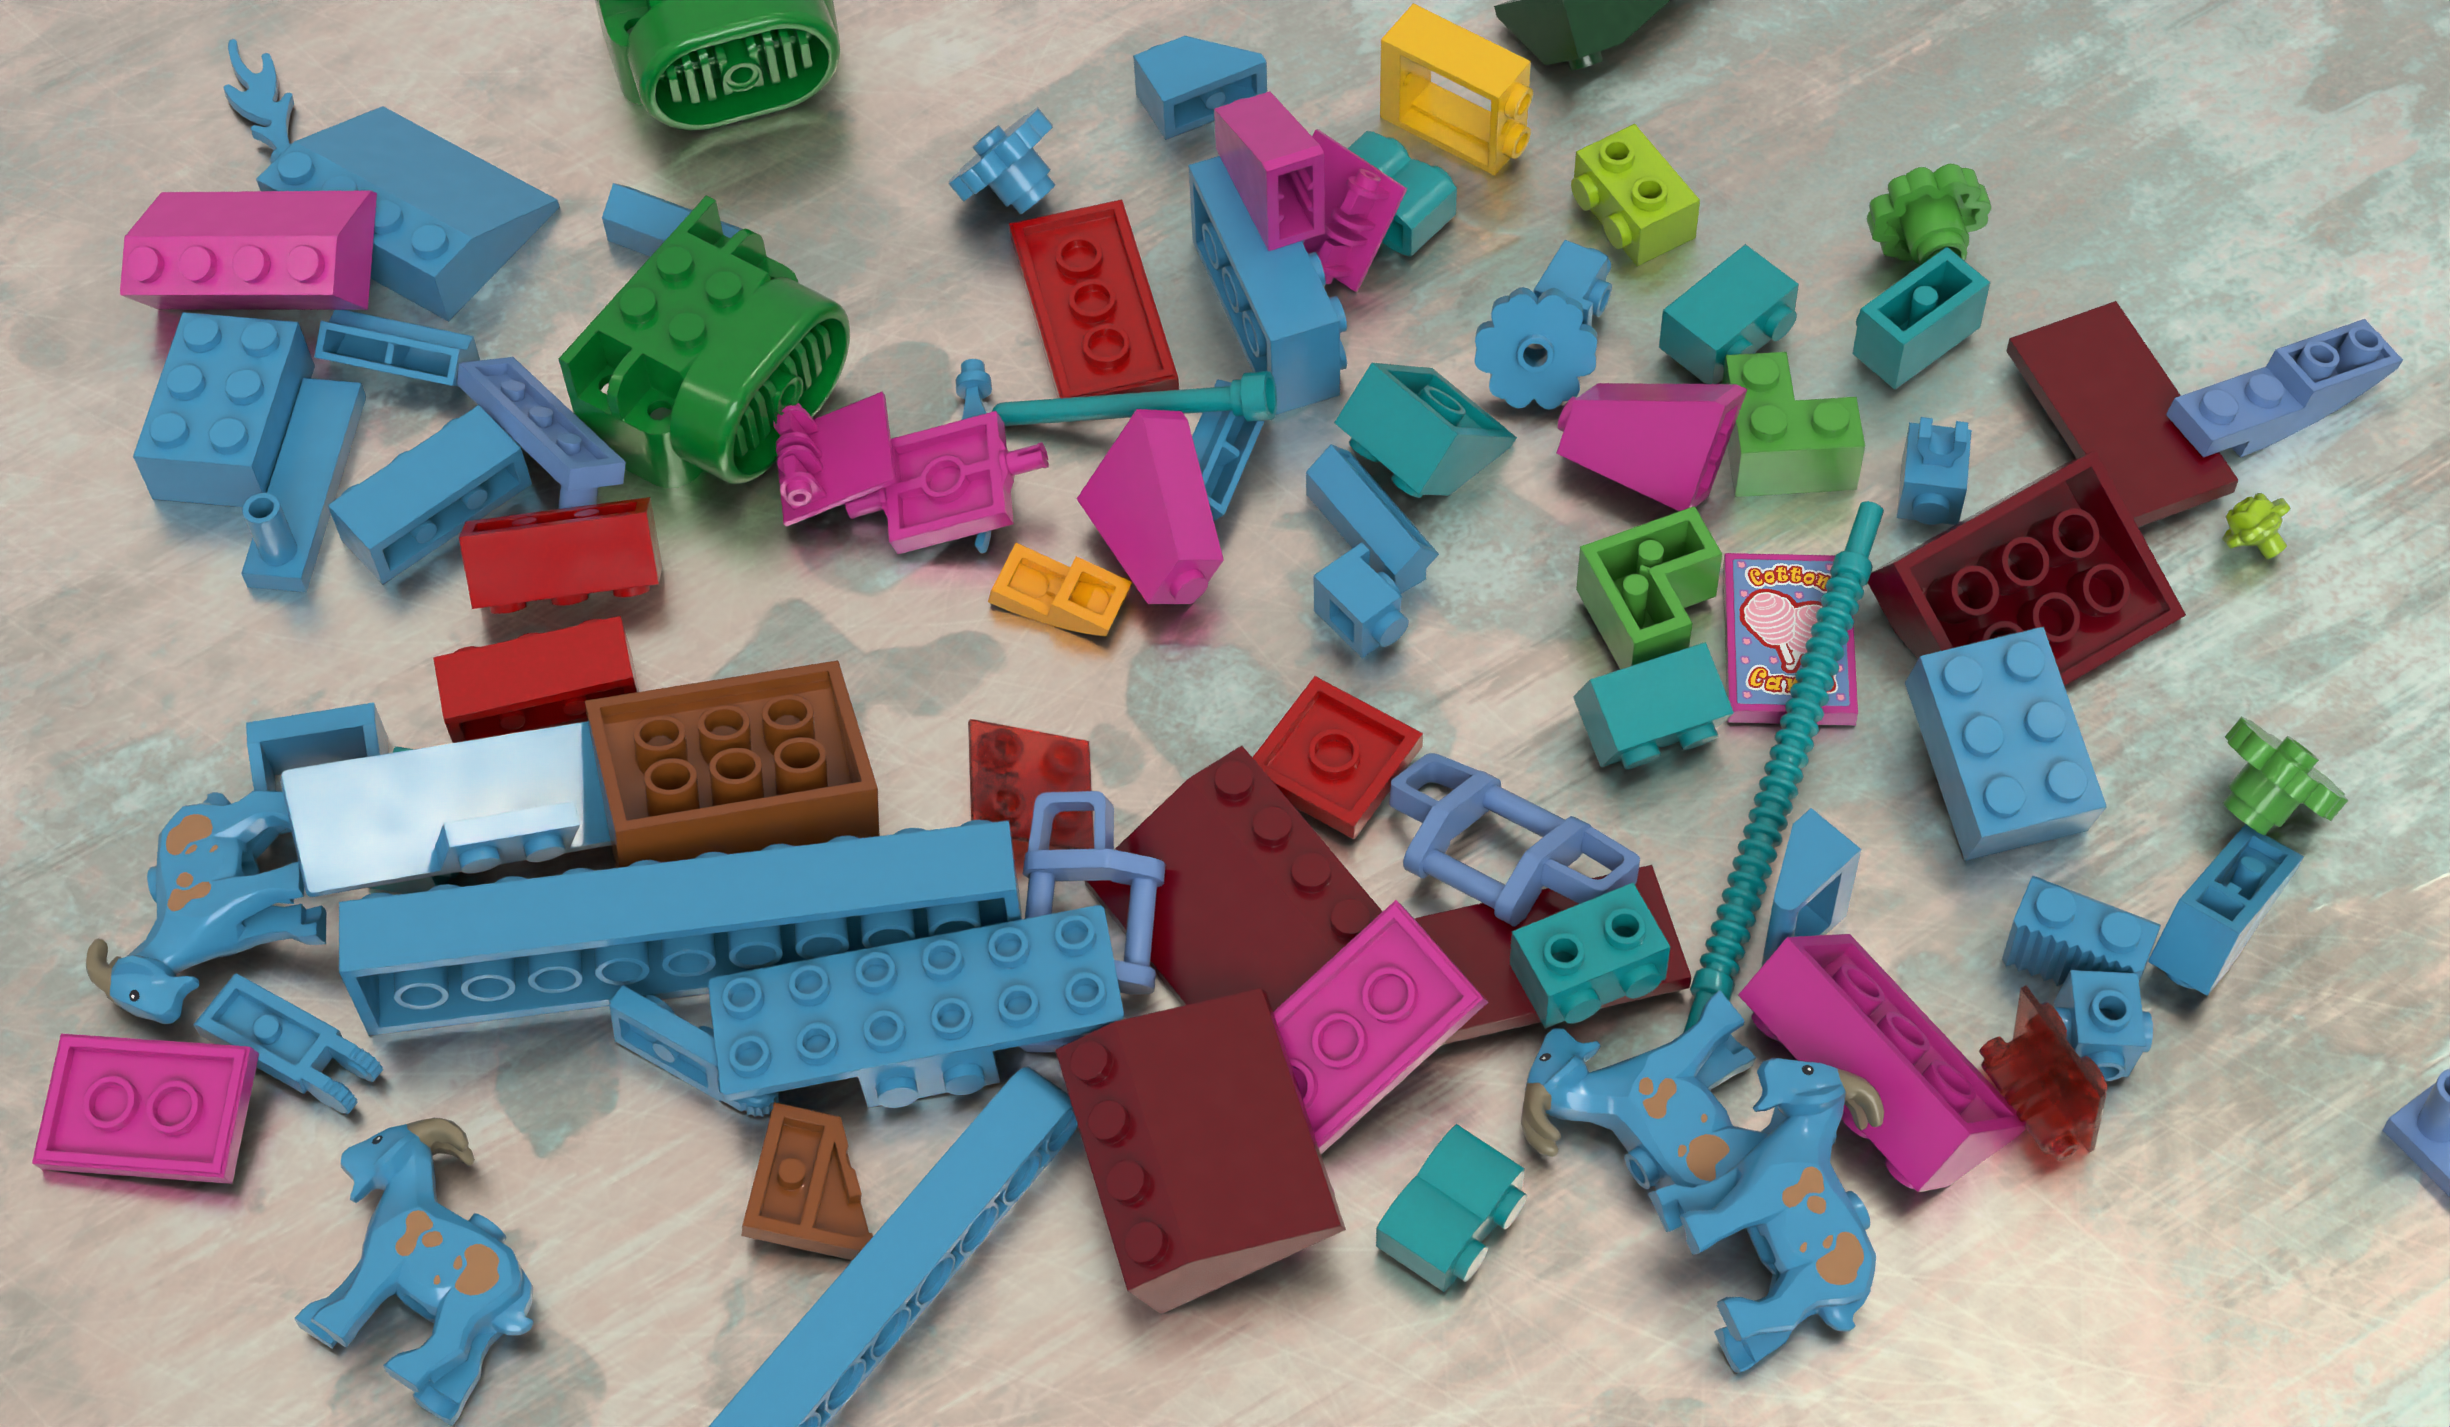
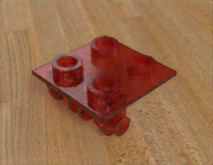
[968,719,1094,849]
[1979,985,2108,1161]

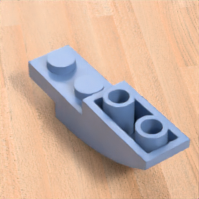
[2166,319,2403,458]

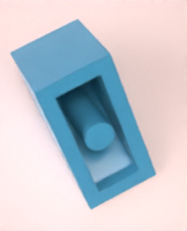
[1133,36,1267,140]

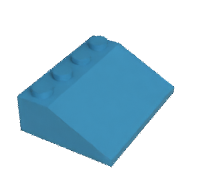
[256,106,560,322]

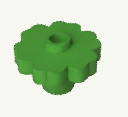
[1866,164,1992,265]
[2223,716,2349,836]

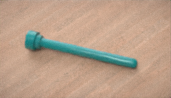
[992,371,1277,426]

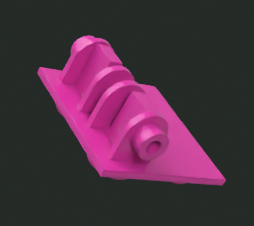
[1303,129,1407,292]
[773,391,896,527]

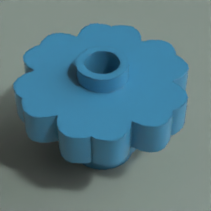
[948,107,1056,214]
[1474,287,1597,410]

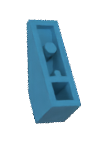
[2148,824,2304,996]

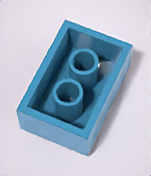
[133,312,315,507]
[1905,627,2107,861]

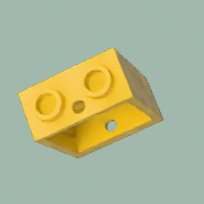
[1380,3,1533,176]

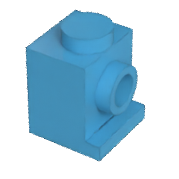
[1534,240,1612,326]
[1313,542,1409,658]

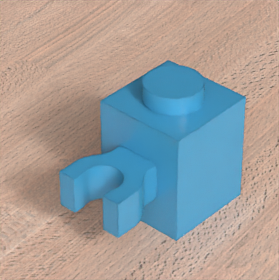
[1897,417,1972,525]

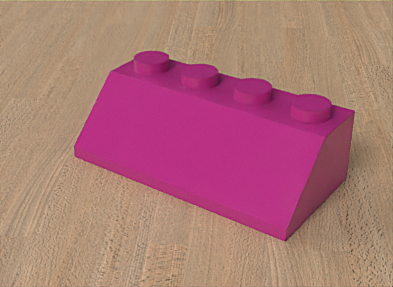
[120,190,377,310]
[1738,934,2029,1192]

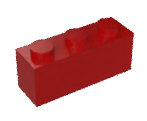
[459,497,663,614]
[433,616,639,743]

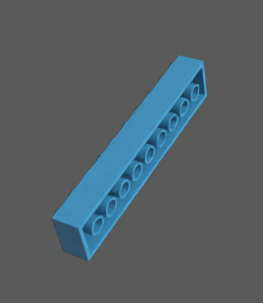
[339,820,1022,1036]

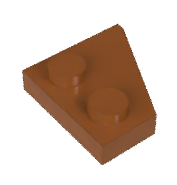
[741,1102,873,1260]

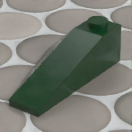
[1494,0,1670,70]

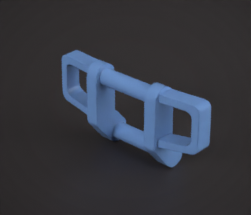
[1389,753,1640,926]
[1018,791,1166,1052]

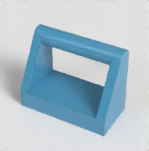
[246,702,389,834]
[1762,808,1862,966]

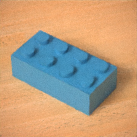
[1188,156,1347,415]

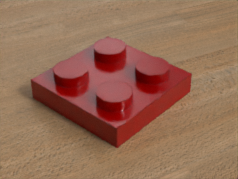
[1252,676,1423,839]

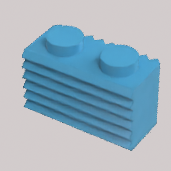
[2002,876,2161,986]

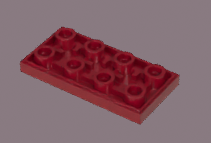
[2006,301,2238,527]
[1414,865,1691,1045]

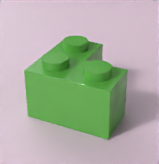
[1722,352,1865,497]
[1576,506,1722,670]

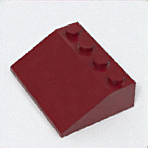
[1868,450,2186,686]
[1085,746,1383,1012]
[1056,988,1346,1314]

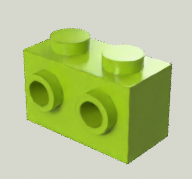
[1571,124,1700,267]

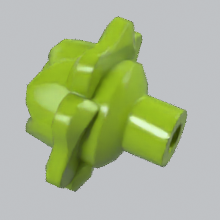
[2222,493,2291,559]

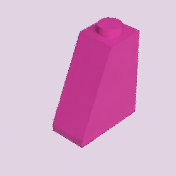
[1214,91,1325,251]
[1556,383,1748,511]
[1076,409,1224,604]

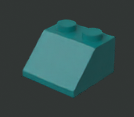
[1334,363,1517,498]

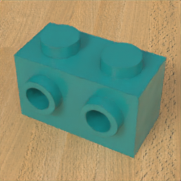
[1659,244,1799,384]
[1852,247,1990,390]
[1573,642,1734,769]
[1510,883,1670,1029]

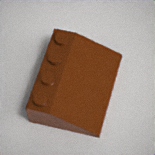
[585,660,880,868]

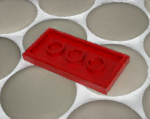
[1009,199,1179,398]

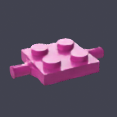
[845,411,1049,554]

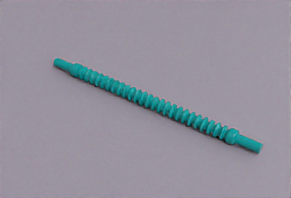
[1683,501,1884,1033]

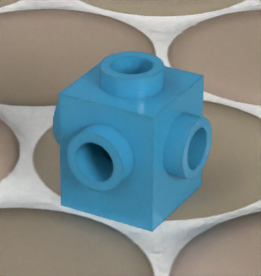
[2048,970,2153,1082]

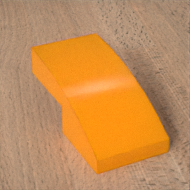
[988,543,1132,636]

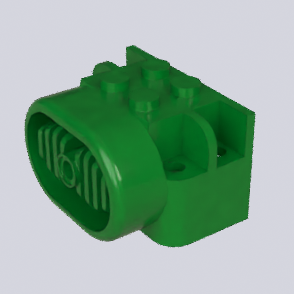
[595,0,840,131]
[558,195,850,489]

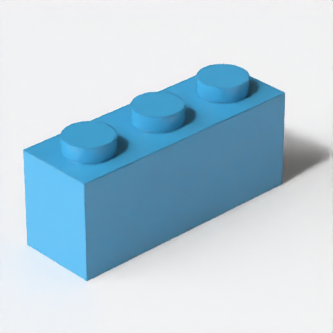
[328,405,532,585]

